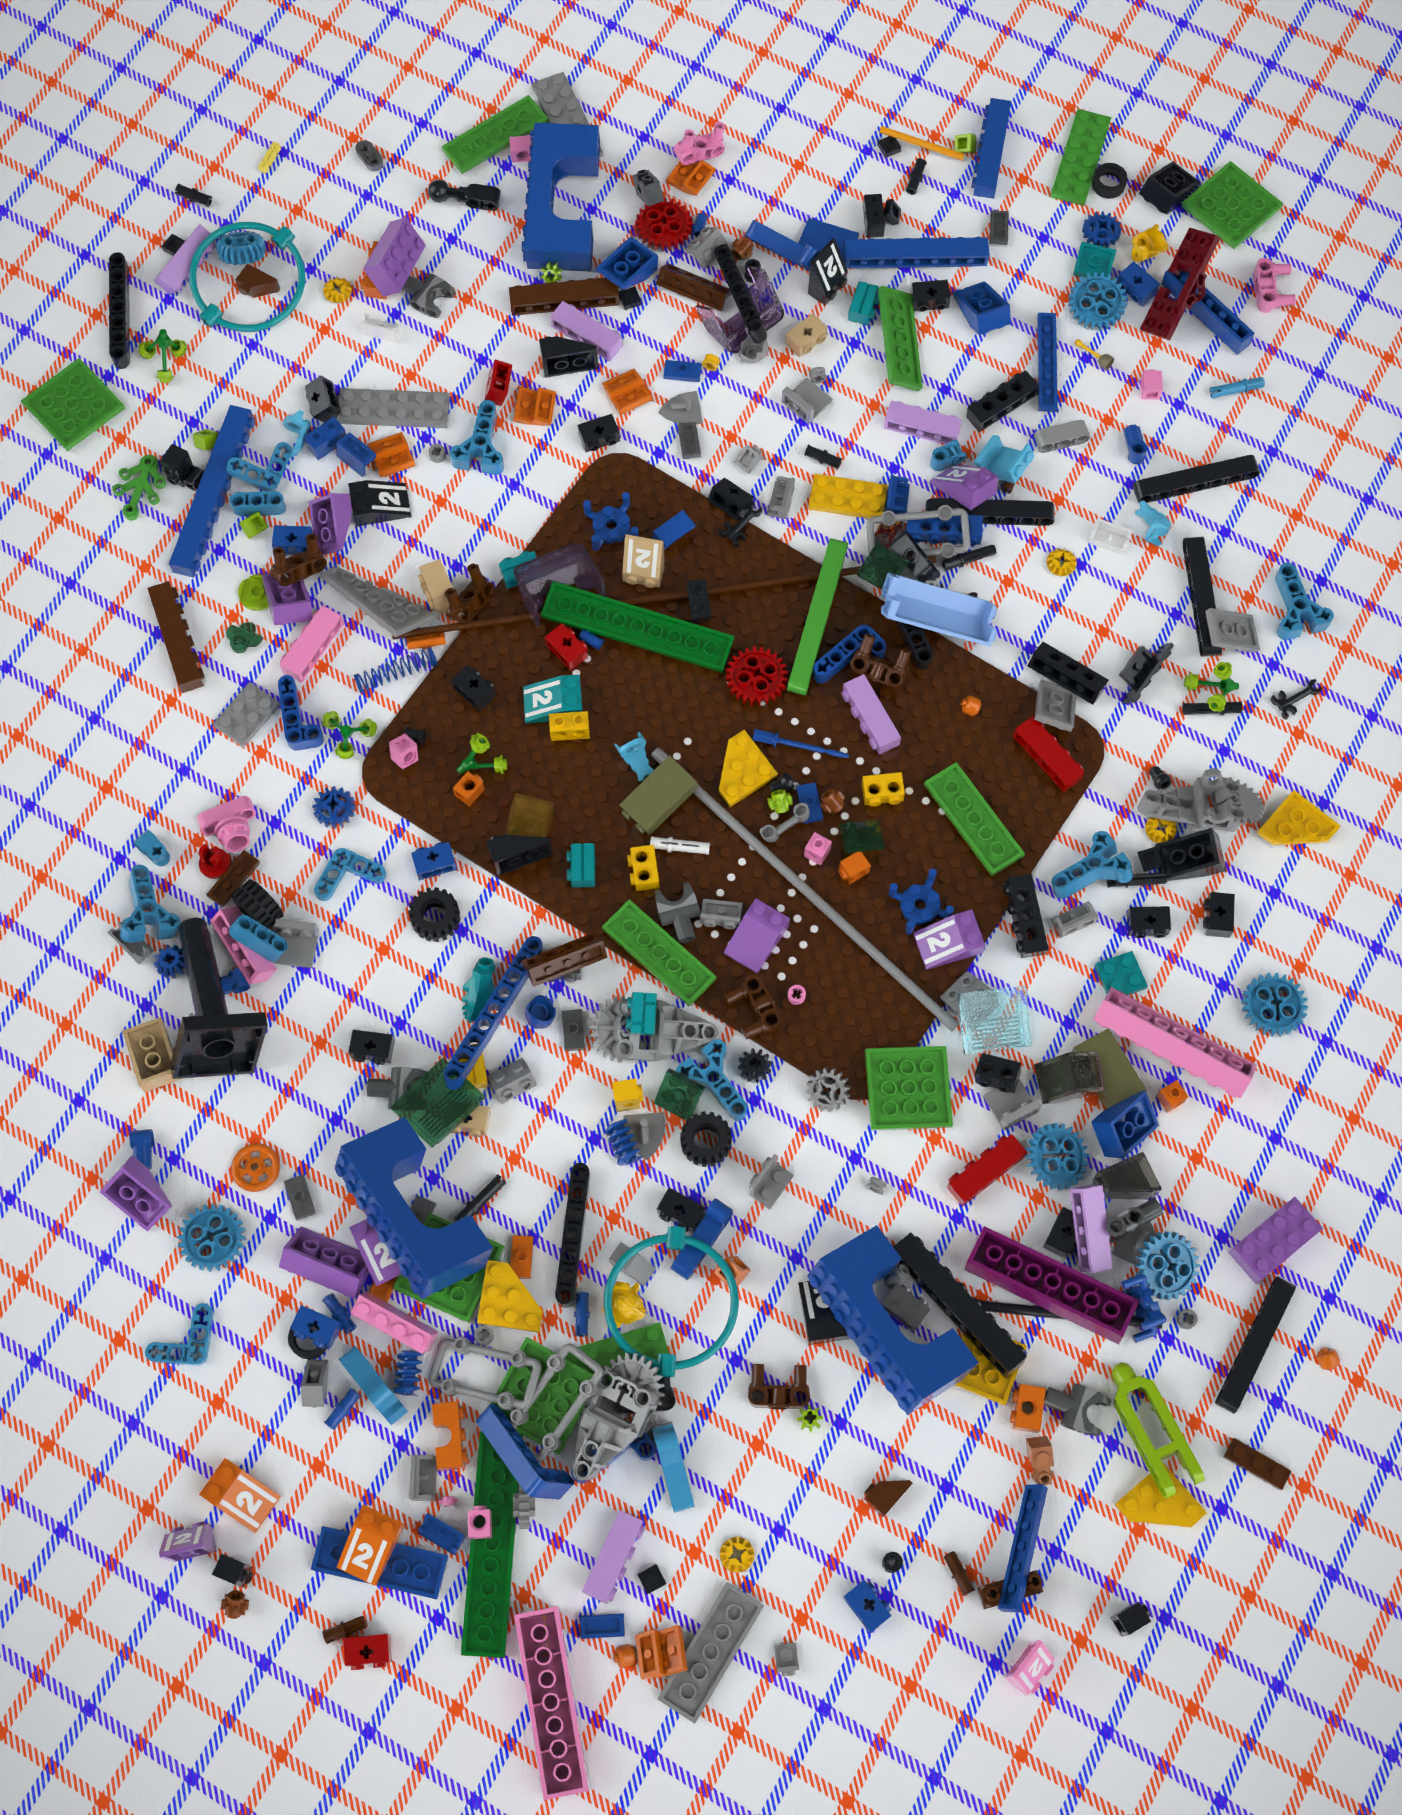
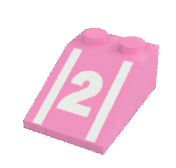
[1005,1640,1055,1695]

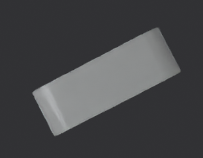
[1034,420,1090,453]

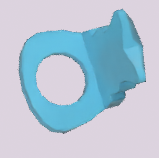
[283,410,311,458]
[1135,500,1171,547]
[614,732,654,782]

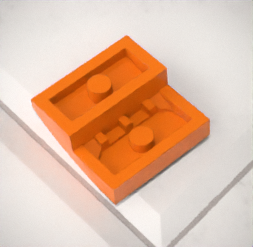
[666,160,716,196]
[602,368,652,415]
[513,386,556,426]
[368,432,416,478]
[635,1625,688,1680]

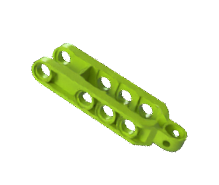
[1111,1362,1205,1499]

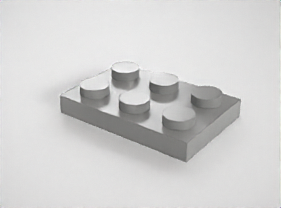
[1205,608,1260,653]
[1034,679,1077,732]
[213,682,281,748]

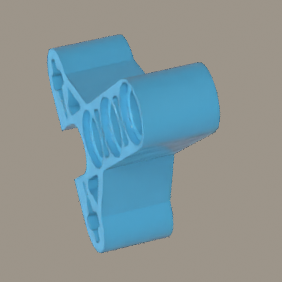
[450,400,504,475]
[1275,562,1334,640]
[1051,831,1133,899]
[120,864,181,943]
[676,1039,747,1121]
[338,1346,408,1426]
[651,1421,695,1513]

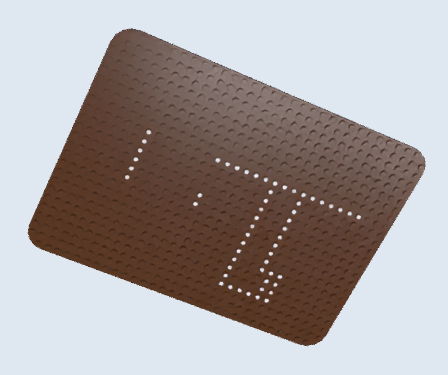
[362,453,1104,1100]

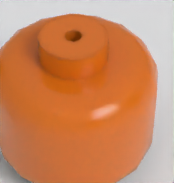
[960,695,981,716]
[1316,1347,1340,1370]
[613,1644,636,1668]

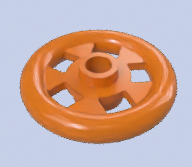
[231,1144,280,1192]

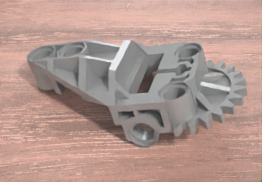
[1137,768,1265,832]
[589,996,719,1063]
[572,1353,665,1481]

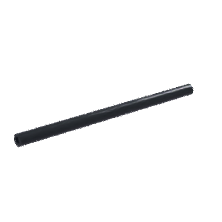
[979,1300,1162,1329]

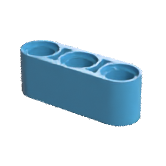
[229,491,286,516]
[229,915,288,962]

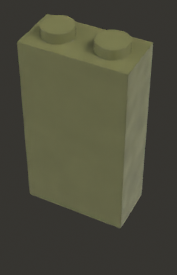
[619,755,699,836]
[1071,1028,1147,1109]

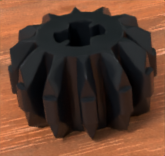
[738,1048,772,1083]

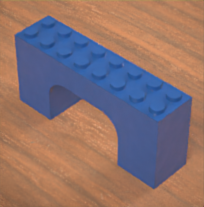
[522,123,601,272]
[335,1117,493,1300]
[807,1225,979,1416]

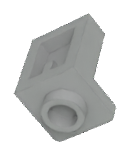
[734,444,765,474]
[774,1643,799,1677]

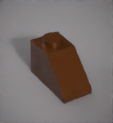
[235,264,280,298]
[864,1480,913,1517]

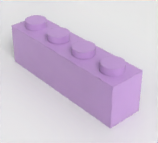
[154,224,216,295]
[550,301,623,362]
[884,400,962,445]
[841,674,901,755]
[1070,1184,1113,1273]
[582,1510,645,1604]

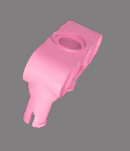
[673,121,726,165]
[1253,258,1296,313]

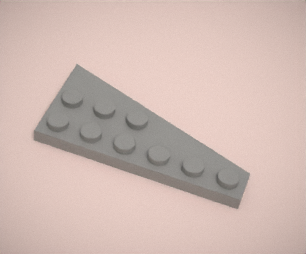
[321,566,440,637]

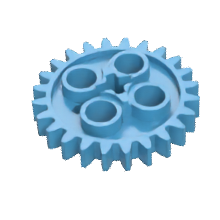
[1068,272,1128,331]
[1241,972,1308,1037]
[1025,1123,1090,1190]
[177,1204,246,1272]
[1134,1231,1200,1301]

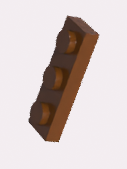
[206,850,260,908]
[1223,1438,1292,1491]

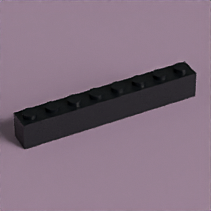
[893,1232,1027,1379]

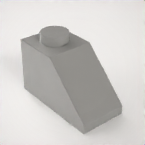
[609,1242,656,1286]
[301,1360,329,1408]

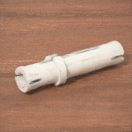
[650,836,710,855]

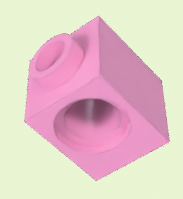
[509,135,532,163]
[1140,369,1163,400]
[389,734,418,769]
[804,832,832,866]
[468,1506,492,1539]

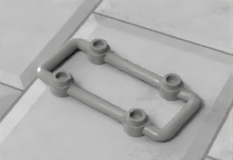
[866,505,970,561]
[429,1337,541,1411]
[510,1343,603,1462]

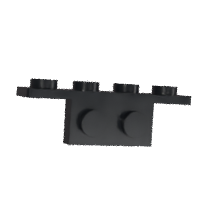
[1119,642,1174,704]

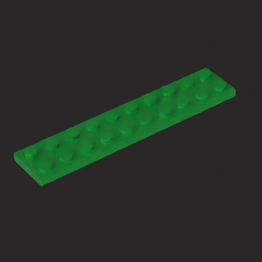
[541,581,734,673]
[461,1431,523,1658]

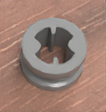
[809,367,827,384]
[428,444,446,463]
[866,1177,887,1195]
[1177,1309,1198,1330]
[474,1325,494,1346]

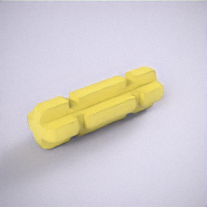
[258,142,281,174]

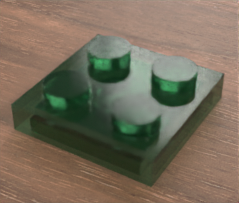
[857,543,909,590]
[839,820,884,853]
[654,1068,705,1120]

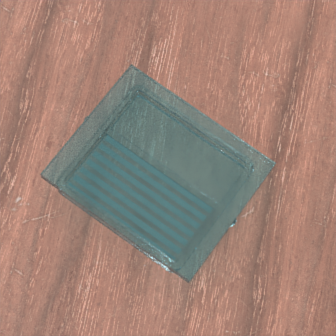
[958,985,1032,1055]

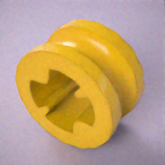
[702,354,720,371]

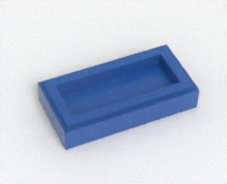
[580,1613,625,1639]

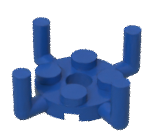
[583,492,639,551]
[888,868,954,935]
[1121,1274,1167,1343]

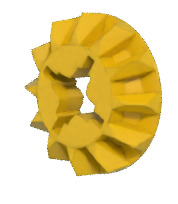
[323,276,352,303]
[1046,548,1077,576]
[1145,817,1177,843]
[720,1536,754,1573]

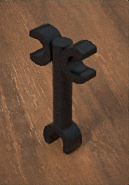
[718,502,762,548]
[1270,679,1323,720]

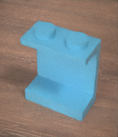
[974,435,1035,484]

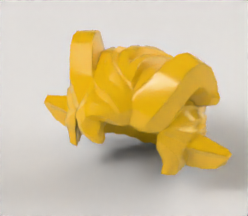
[1131,224,1169,262]
[602,1281,646,1329]

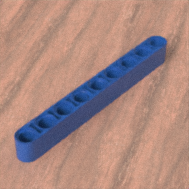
[444,936,543,1090]

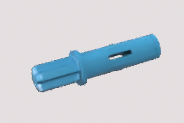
[1209,377,1265,399]

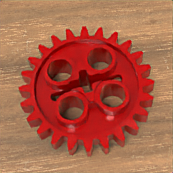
[635,198,693,252]
[726,646,788,706]

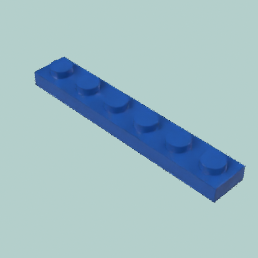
[1037,312,1058,412]
[998,1484,1048,1612]

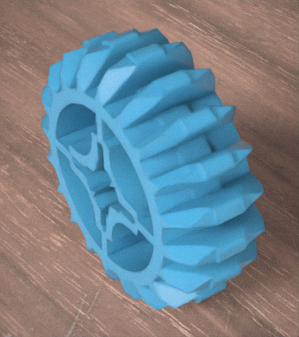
[216,230,266,265]

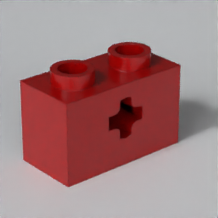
[484,359,512,406]
[545,623,588,671]
[343,1634,392,1670]

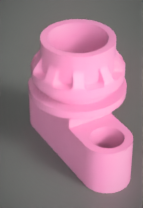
[197,796,256,852]

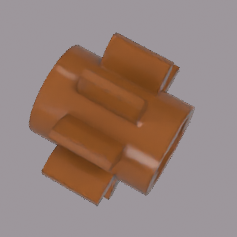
[731,238,753,260]
[820,789,845,814]
[220,1590,249,1619]

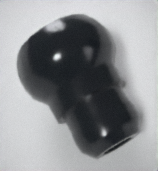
[1149,766,1172,790]
[769,773,795,792]

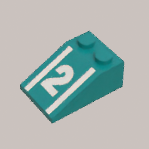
[523,674,583,723]

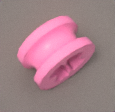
[788,985,806,1005]

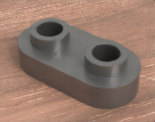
[355,140,383,171]

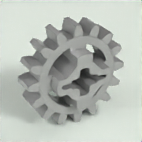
[805,1067,851,1112]
[513,1484,535,1529]

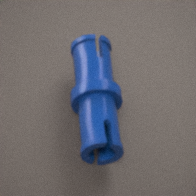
[574,1292,590,1337]
[322,1293,357,1334]
[324,1388,361,1431]

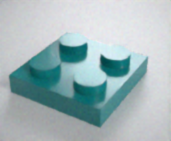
[1073,242,1117,278]
[1094,951,1148,995]

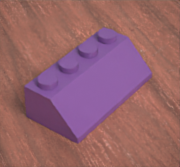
[279,1226,370,1299]

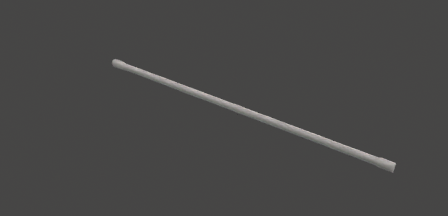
[651,748,959,1032]

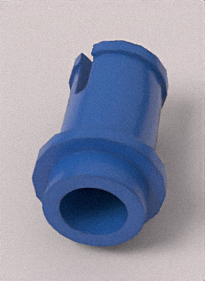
[692,213,708,237]
[578,630,604,650]

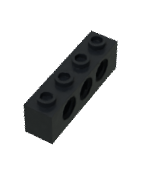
[966,370,1039,433]
[1027,642,1109,705]
[1003,874,1049,959]

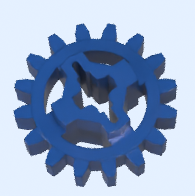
[1082,211,1122,248]
[312,786,356,829]

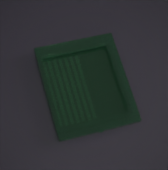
[389,1058,486,1148]

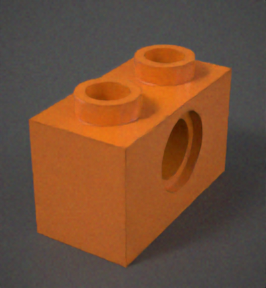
[1010,1384,1046,1433]

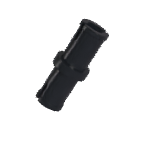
[906,158,927,195]
[175,184,212,207]
[804,444,843,469]

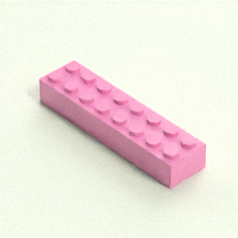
[1093,987,1257,1099]
[514,1606,590,1800]

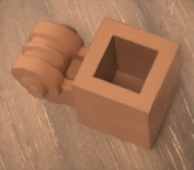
[1026,1436,1054,1485]

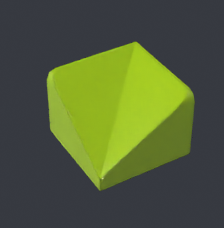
[955,133,976,154]
[192,429,219,451]
[239,511,269,539]

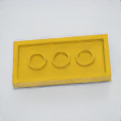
[808,474,888,519]

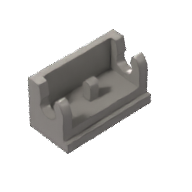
[767,476,795,519]
[1050,901,1099,939]
[107,922,154,965]
[410,1455,437,1501]

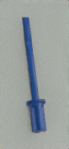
[752,729,849,758]

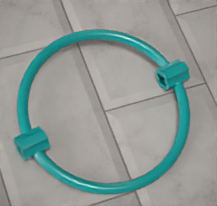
[189,222,305,332]
[603,1226,739,1378]

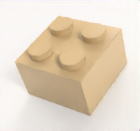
[418,559,453,615]

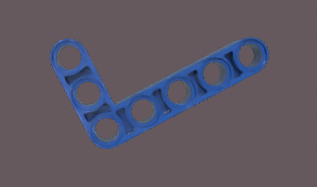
[744,220,820,272]
[476,1404,574,1500]

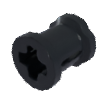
[745,259,761,283]
[183,466,204,491]
[404,726,426,746]
[882,1552,903,1573]

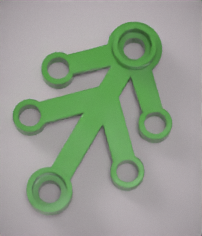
[112,455,166,521]

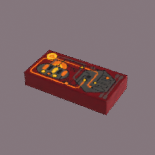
[875,521,902,550]

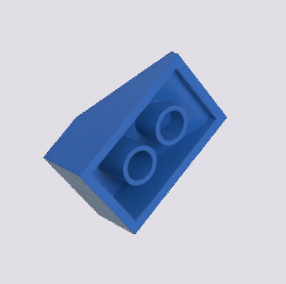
[596,236,658,290]
[953,281,1011,335]
[1091,1090,1159,1158]

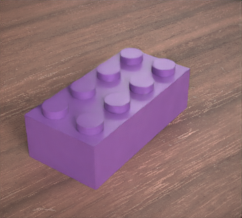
[363,217,426,297]
[1228,1196,1323,1284]

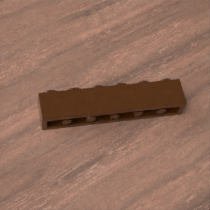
[509,277,619,316]
[147,581,205,693]

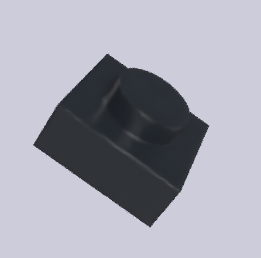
[877,136,902,158]
[884,199,901,225]
[161,234,185,256]
[619,287,642,310]
[1137,846,1163,872]
[637,1564,667,1595]

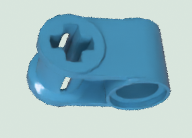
[930,440,967,471]
[133,829,170,867]

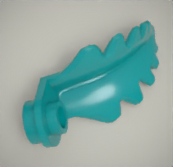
[462,957,496,1023]

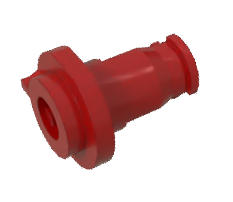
[198,844,231,879]

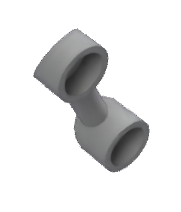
[761,803,810,842]

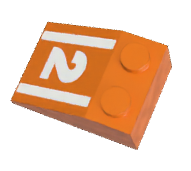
[199,1458,281,1533]
[336,1504,405,1586]

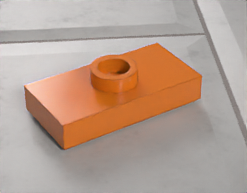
[406,632,446,650]
[510,1235,534,1279]

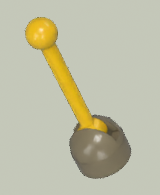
[1075,339,1115,370]

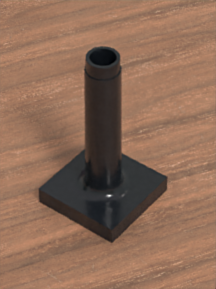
[170,918,268,1079]

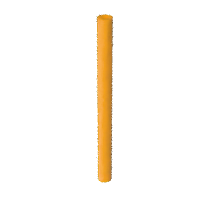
[879,126,965,161]

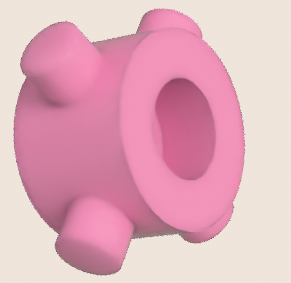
[438,1496,457,1507]

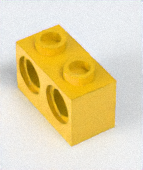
[549,711,590,741]
[862,772,905,806]
[627,845,659,891]

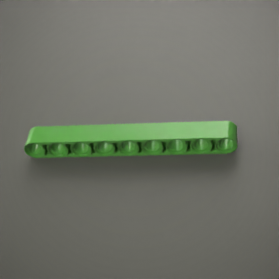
[787,538,849,696]

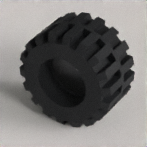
[231,879,284,929]
[408,887,461,942]
[680,1111,732,1167]

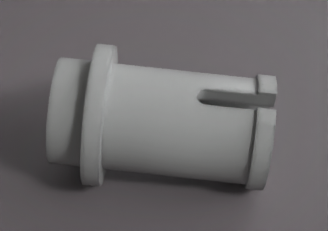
[883,1264,910,1289]

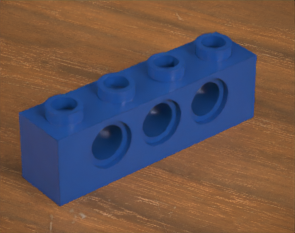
[906,512,983,546]

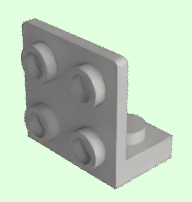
[781,378,833,424]
[273,918,319,968]
[940,971,999,1030]
[983,1078,1042,1131]
[749,1154,794,1210]

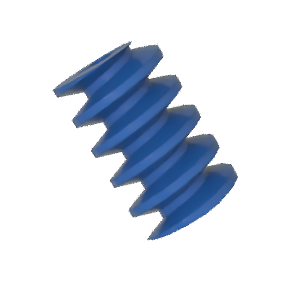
[605,1119,642,1166]
[393,1350,424,1396]

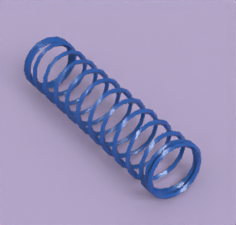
[353,646,438,694]

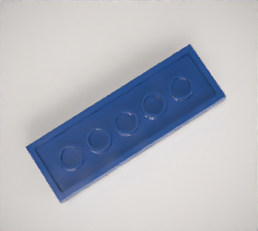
[310,1526,449,1600]

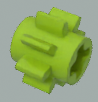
[540,262,563,283]
[767,790,793,813]
[796,1405,823,1433]

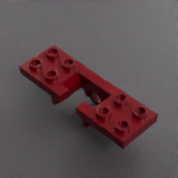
[1140,227,1220,341]

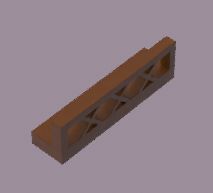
[656,263,731,311]
[521,932,607,987]

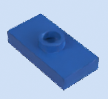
[663,360,702,382]
[796,783,823,824]

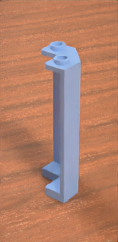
[881,572,996,647]

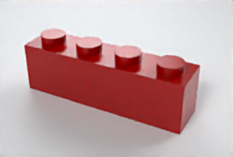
[1013,716,1084,792]
[947,1134,1028,1207]

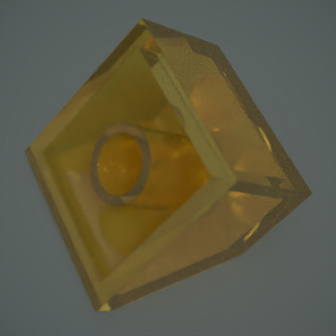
[506,793,555,837]

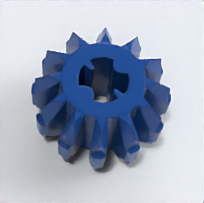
[153,944,186,979]

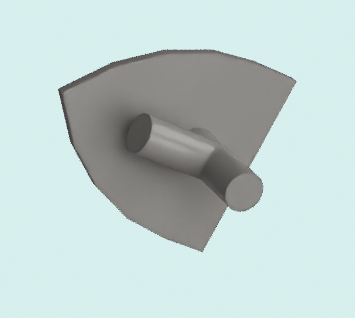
[658,391,703,424]
[623,1112,665,1160]
[1112,1221,1157,1266]

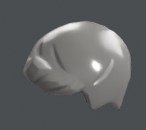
[738,335,769,363]

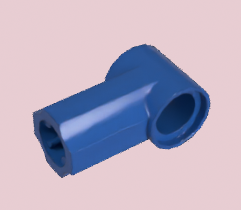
[1123,424,1147,464]
[220,968,251,995]
[130,1129,154,1170]

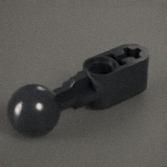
[428,179,501,211]

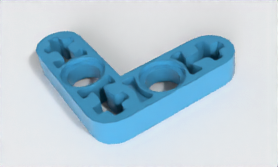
[226,442,292,491]
[314,848,386,901]
[145,1303,214,1366]

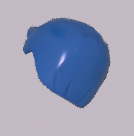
[525,995,556,1029]

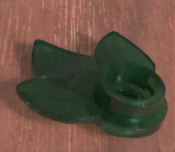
[226,622,263,653]

